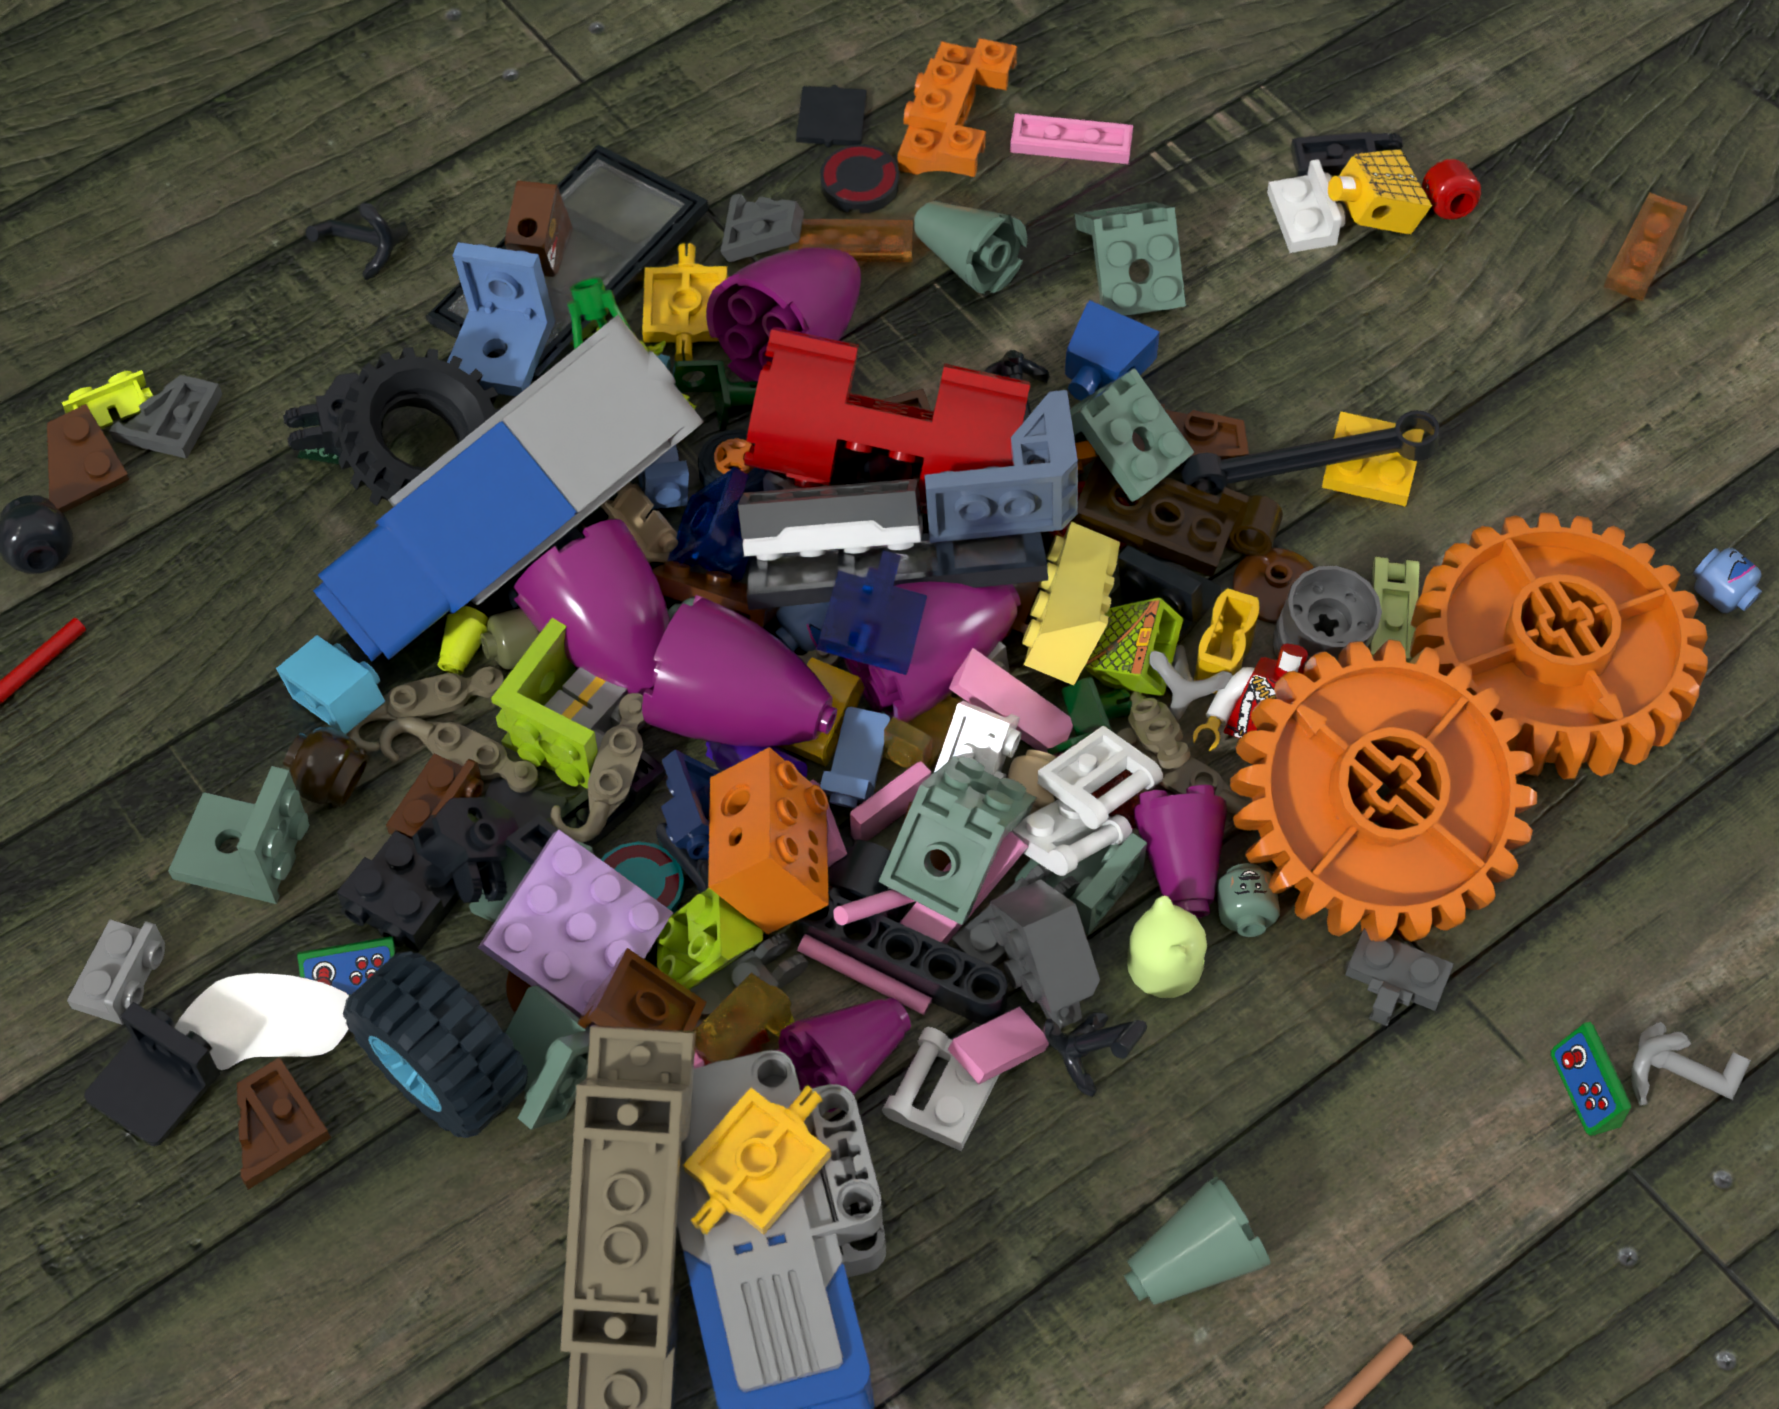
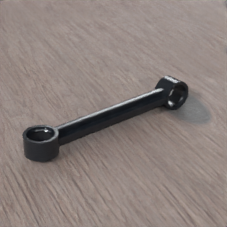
[1180,410,1439,496]

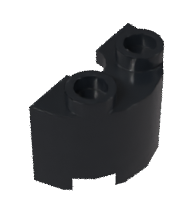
[828,839,910,923]

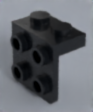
[84,1002,220,1146]

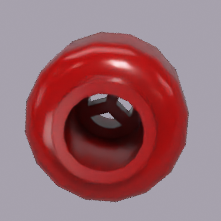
[1421,159,1482,220]

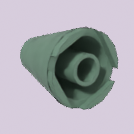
[914,201,1028,294]
[1124,1176,1271,1305]

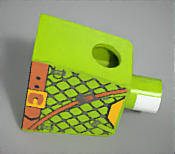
[1085,598,1183,696]

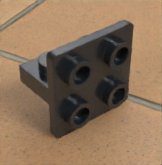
[1110,545,1222,647]

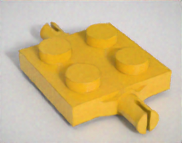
[642,243,728,361]
[683,1086,831,1235]

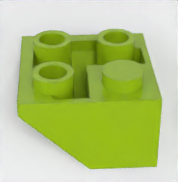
[656,888,763,990]

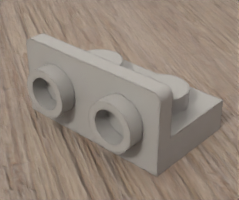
[67,920,165,1025]

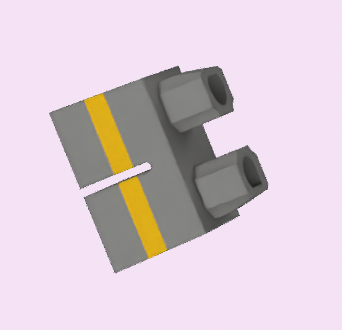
[544,667,646,750]

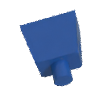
[1065,300,1160,401]

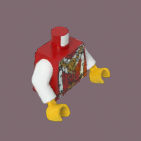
[1193,644,1308,751]

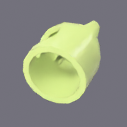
[1127,896,1207,998]

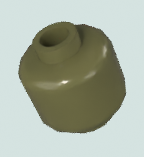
[481,608,540,670]

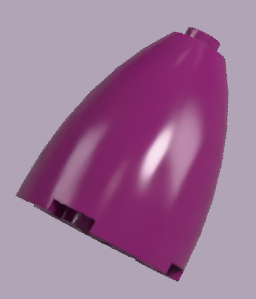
[706,247,861,381]
[514,519,670,695]
[831,582,1020,729]
[642,595,837,747]

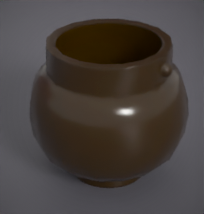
[283,727,369,808]

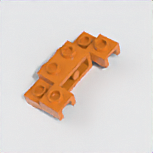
[898,38,1017,177]

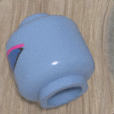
[1692,548,1762,613]
[775,602,837,653]

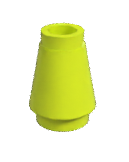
[437,606,489,675]

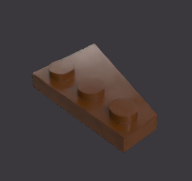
[653,561,780,628]

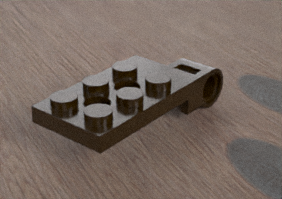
[1070,455,1283,578]

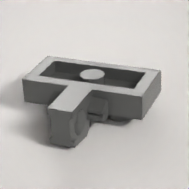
[1345,929,1454,1026]

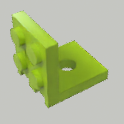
[491,617,598,788]

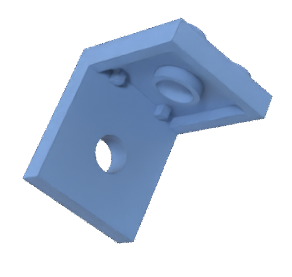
[447,242,555,396]

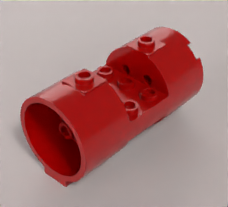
[744,327,1030,514]

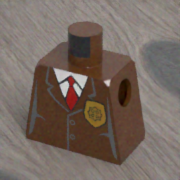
[505,180,573,277]

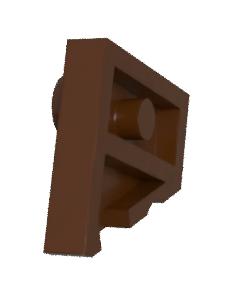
[47,404,129,513]

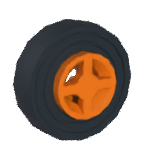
[698,429,774,502]

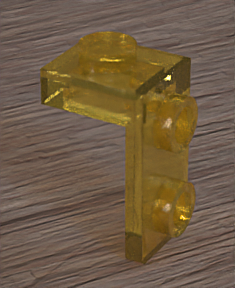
[884,696,961,770]
[694,972,795,1063]

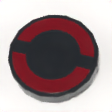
[820,144,899,214]

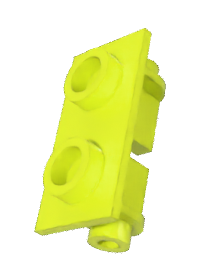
[62,370,153,429]

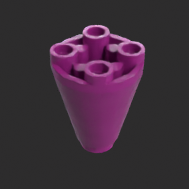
[1133,785,1227,918]
[776,998,911,1113]

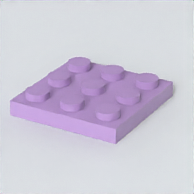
[478,830,673,1027]

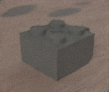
[990,879,1100,1029]

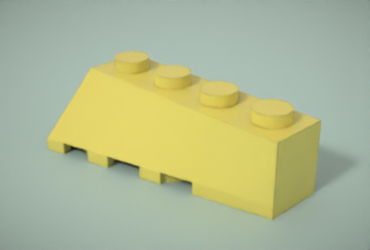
[1022,522,1120,685]

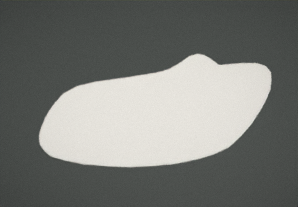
[175,973,349,1070]

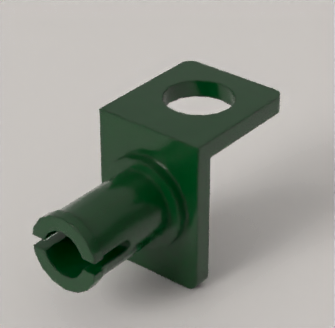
[672,360,758,430]
[1047,677,1132,755]

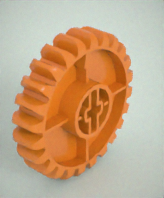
[1410,513,1708,779]
[1230,640,1537,942]

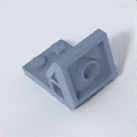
[925,390,1078,543]

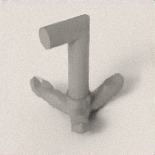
[1149,645,1233,723]
[1631,1022,1751,1106]

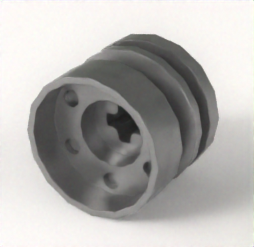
[1272,566,1382,667]

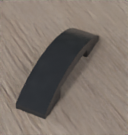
[505,750,666,865]

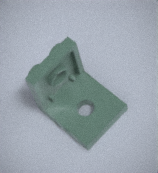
[1075,202,1186,316]
[1070,368,1194,502]
[878,756,1037,925]
[168,766,310,904]

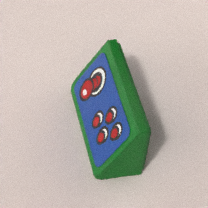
[297,936,396,996]
[1550,1021,1632,1136]

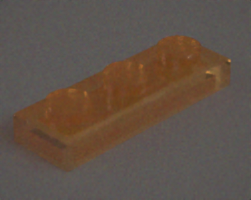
[1604,193,1688,302]
[789,219,913,262]

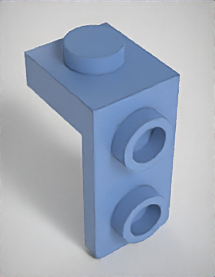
[638,445,689,509]
[820,707,891,809]

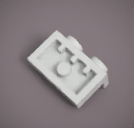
[1267,159,1345,253]
[935,701,1022,779]

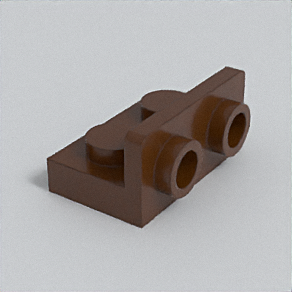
[386,754,484,840]

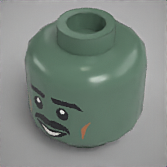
[1216,863,1280,937]

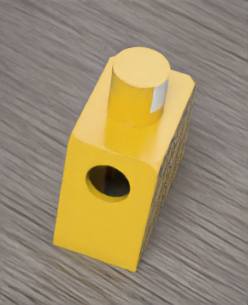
[1328,150,1432,234]

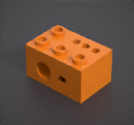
[708,747,829,934]

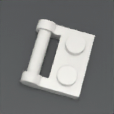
[1038,726,1163,829]
[1012,799,1132,876]
[882,1027,1000,1151]

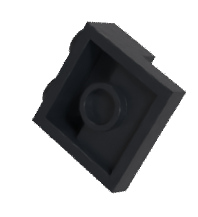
[337,831,461,952]

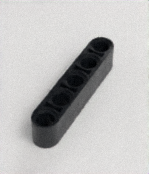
[795,891,1008,1024]

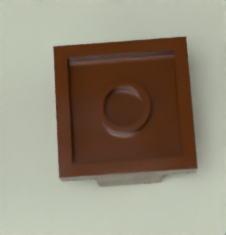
[577,948,707,1031]

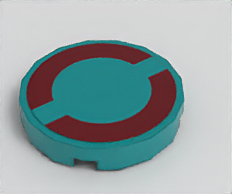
[601,841,685,916]

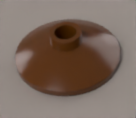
[1232,548,1314,623]

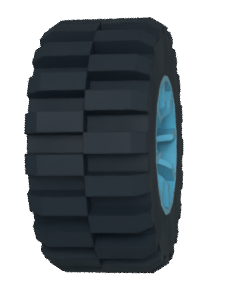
[343,951,528,1138]

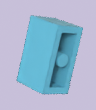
[276,635,385,734]

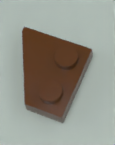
[237,1057,331,1190]

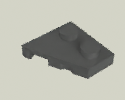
[721,194,804,262]
[109,375,223,459]

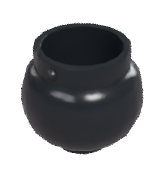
[0,495,73,574]

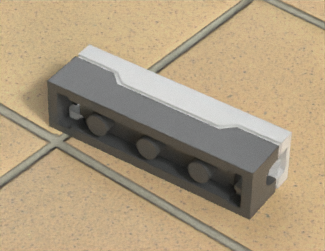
[738,479,923,560]

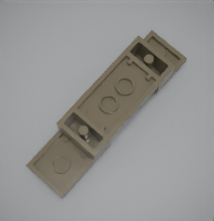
[560,1025,696,1409]

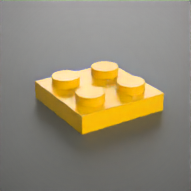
[1322,411,1424,506]

